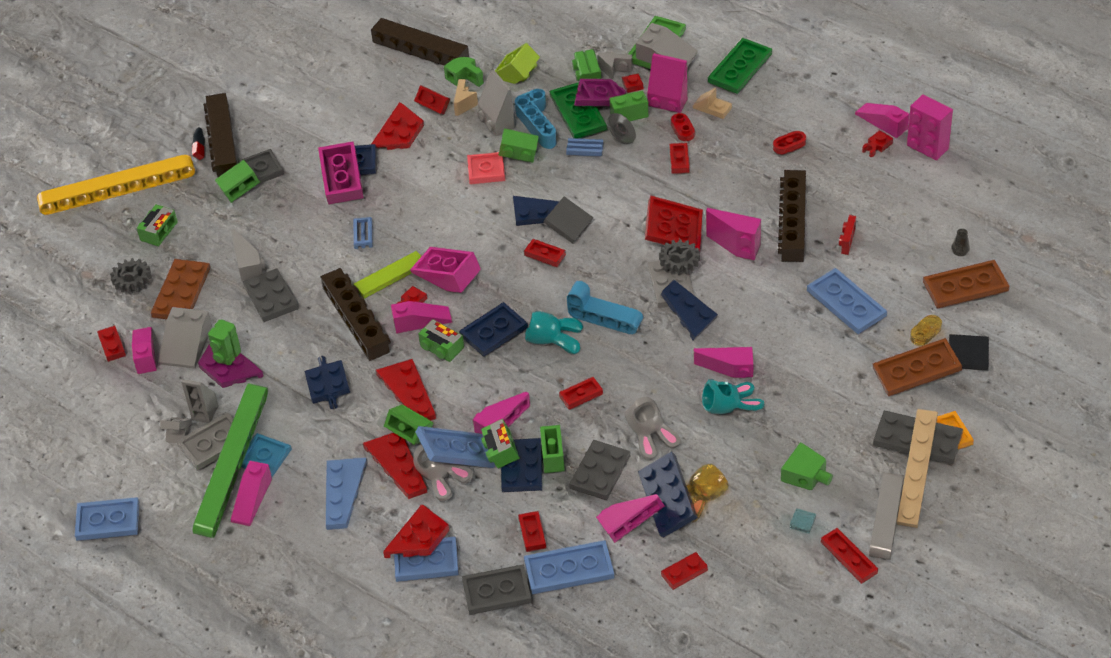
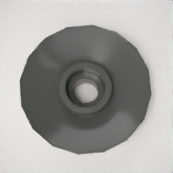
[607,113,636,144]

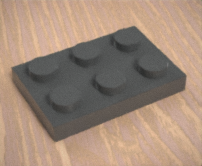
[243,268,298,322]
[569,439,631,501]
[462,564,532,615]

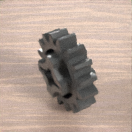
[659,239,700,275]
[110,258,152,293]

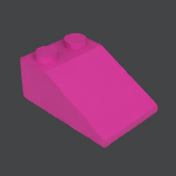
[647,53,688,113]
[706,208,761,260]
[410,247,481,293]

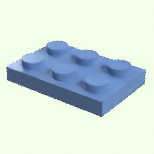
[75,497,139,541]
[394,537,459,582]

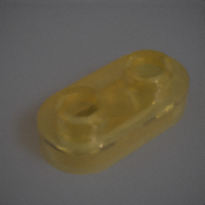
[910,315,942,346]

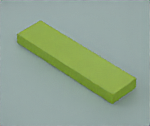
[354,251,421,299]

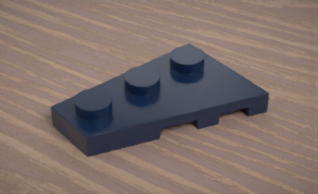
[513,196,559,226]
[661,280,718,341]

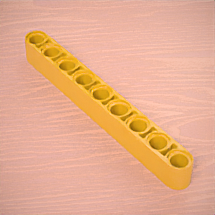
[37,155,195,215]

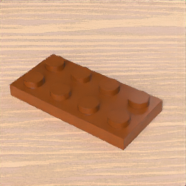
[151,259,211,319]
[923,259,1010,309]
[872,338,962,396]

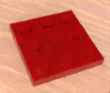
[645,195,703,250]

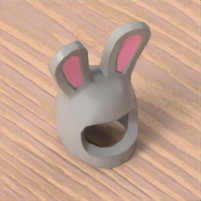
[625,397,681,460]
[413,444,473,501]

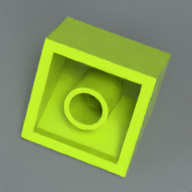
[495,43,540,84]

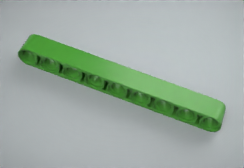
[193,383,268,538]

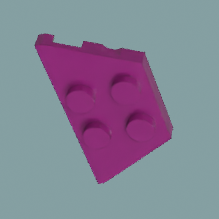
[574,79,627,107]
[198,344,264,388]

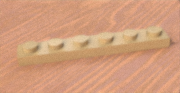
[897,409,938,528]

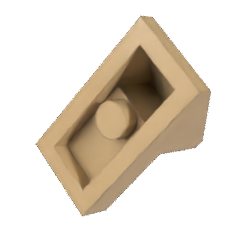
[454,79,478,116]
[693,88,732,119]

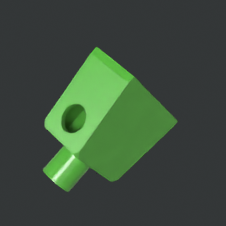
[781,442,833,490]

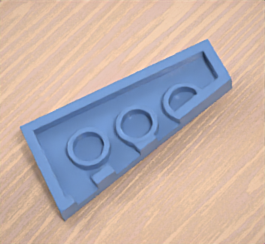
[326,457,367,530]

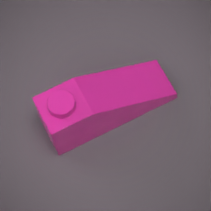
[855,103,909,138]
[391,301,452,334]
[132,327,157,374]
[694,347,754,378]
[473,392,530,434]
[231,461,272,526]
[596,494,664,543]

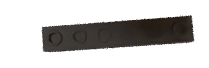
[778,170,806,262]
[320,268,391,361]

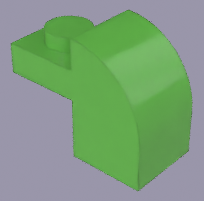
[444,57,484,87]

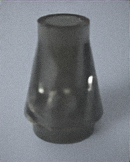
[951,229,970,256]

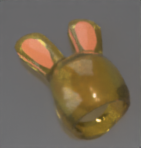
[686,463,729,523]

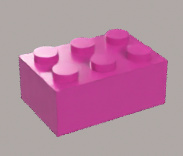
[907,94,953,161]
[318,141,364,205]

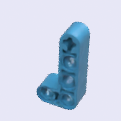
[515,89,557,149]
[567,281,643,334]

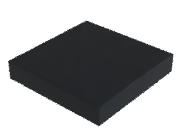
[949,334,989,371]

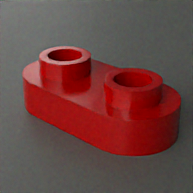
[671,113,695,141]
[773,131,806,155]

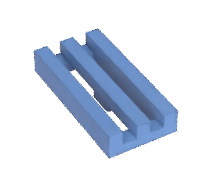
[566,138,604,156]
[353,217,373,249]

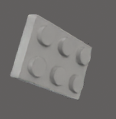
[648,261,695,308]
[177,413,233,471]

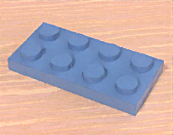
[807,268,887,334]
[415,426,496,468]
[524,540,614,594]

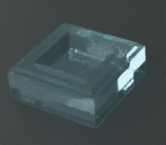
[790,508,816,534]

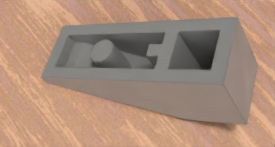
[231,229,265,281]
[181,379,218,423]

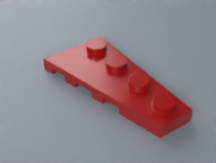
[376,359,436,421]
[363,432,427,499]

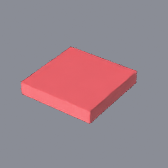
[467,152,505,184]

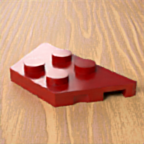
[371,102,424,150]
[383,505,449,558]

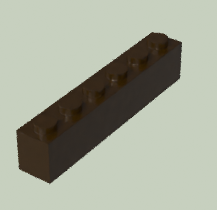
[371,18,469,66]
[203,93,237,178]

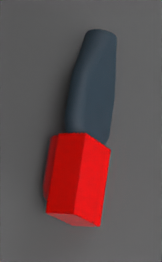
[192,127,205,160]

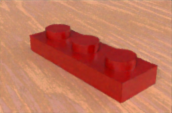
[821,528,878,584]

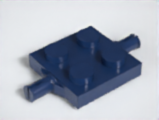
[304,356,350,409]

